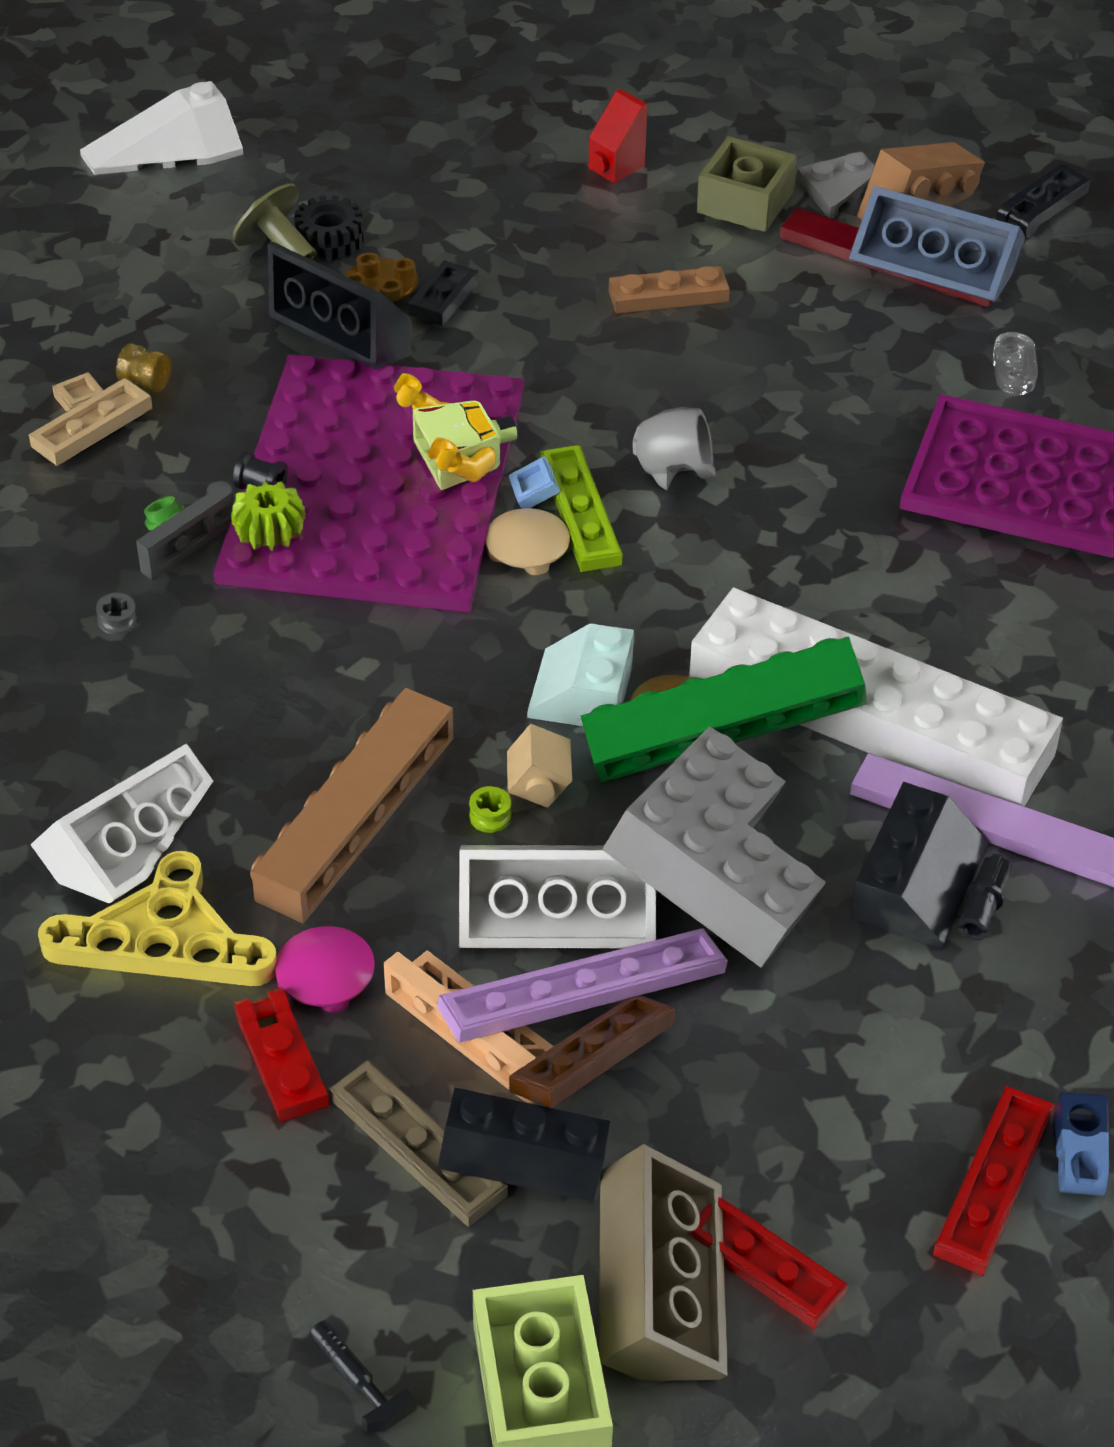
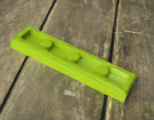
[540,445,623,572]

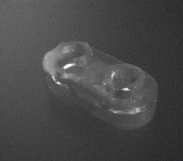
[993,332,1038,396]

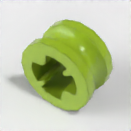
[469,786,512,833]

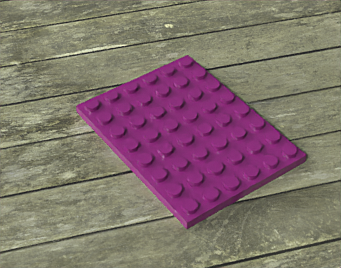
[213,355,524,613]

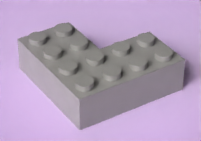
[602,726,826,968]

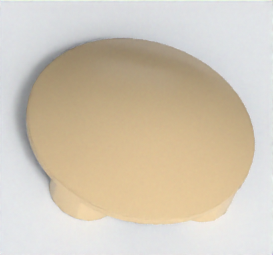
[485,508,570,575]

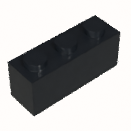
[437,1087,610,1202]

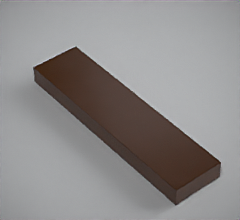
[509,995,675,1108]

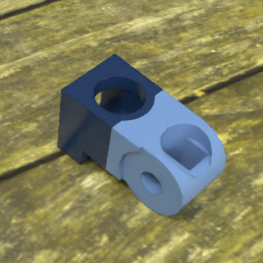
[1053,1093,1109,1196]

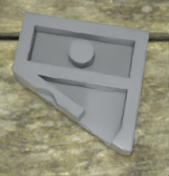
[796,152,875,219]

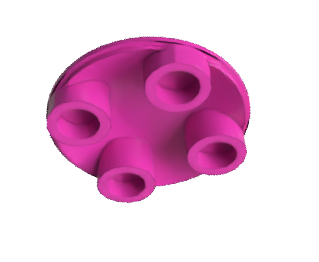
[275,926,375,1013]

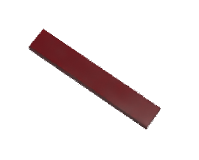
[780,208,992,307]

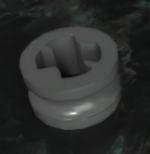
[96,592,137,634]

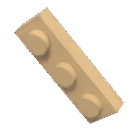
[29,378,153,466]

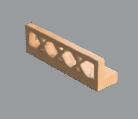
[384,950,554,1104]

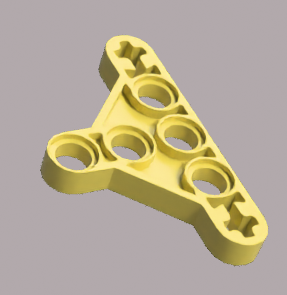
[38,851,277,986]

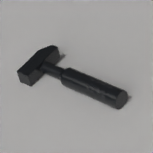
[309,1320,417,1433]

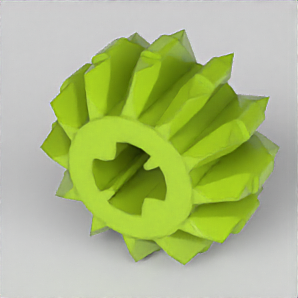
[231,480,305,551]

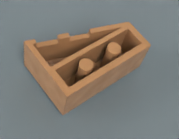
[857,142,985,220]

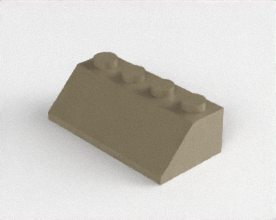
[599,1144,728,1381]

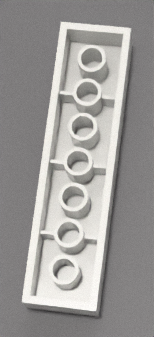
[689,587,1063,807]

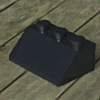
[850,781,988,950]

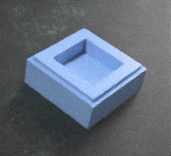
[508,456,561,509]

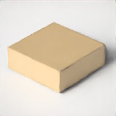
[52,372,103,412]

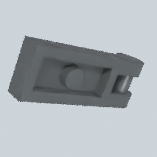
[136,481,233,580]

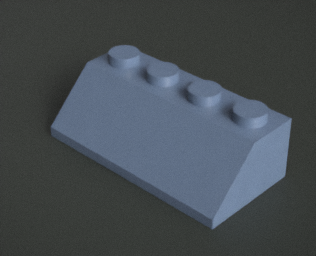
[849,186,1025,302]

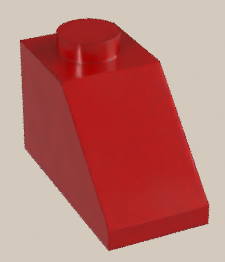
[588,89,647,184]

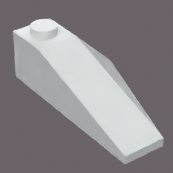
[80,81,243,175]
[30,744,213,904]

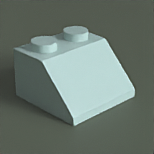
[527,624,634,726]

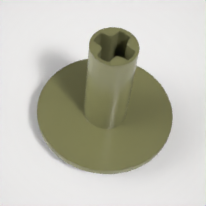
[232,183,317,260]

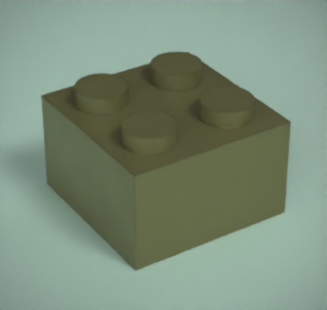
[697,136,797,232]

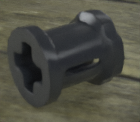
[233,451,288,490]

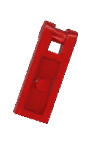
[234,987,329,1123]

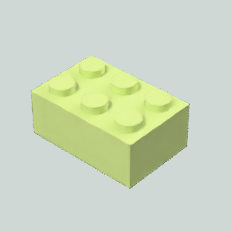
[473,1275,613,1447]

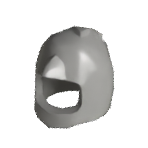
[633,407,715,491]

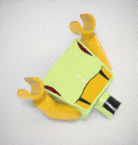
[394,373,517,490]

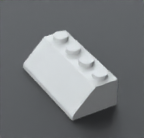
[459,845,656,948]

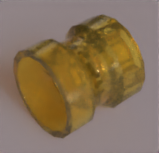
[116,343,172,393]

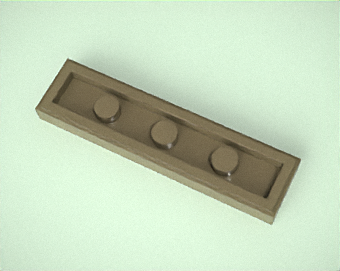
[329,1060,508,1228]

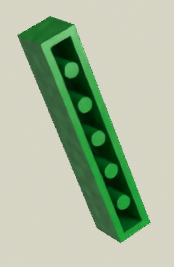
[580,636,868,783]

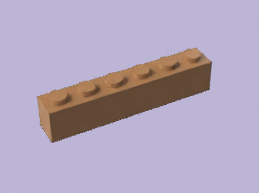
[250,687,453,924]

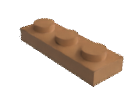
[608,266,730,314]

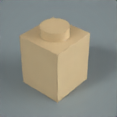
[507,724,572,808]

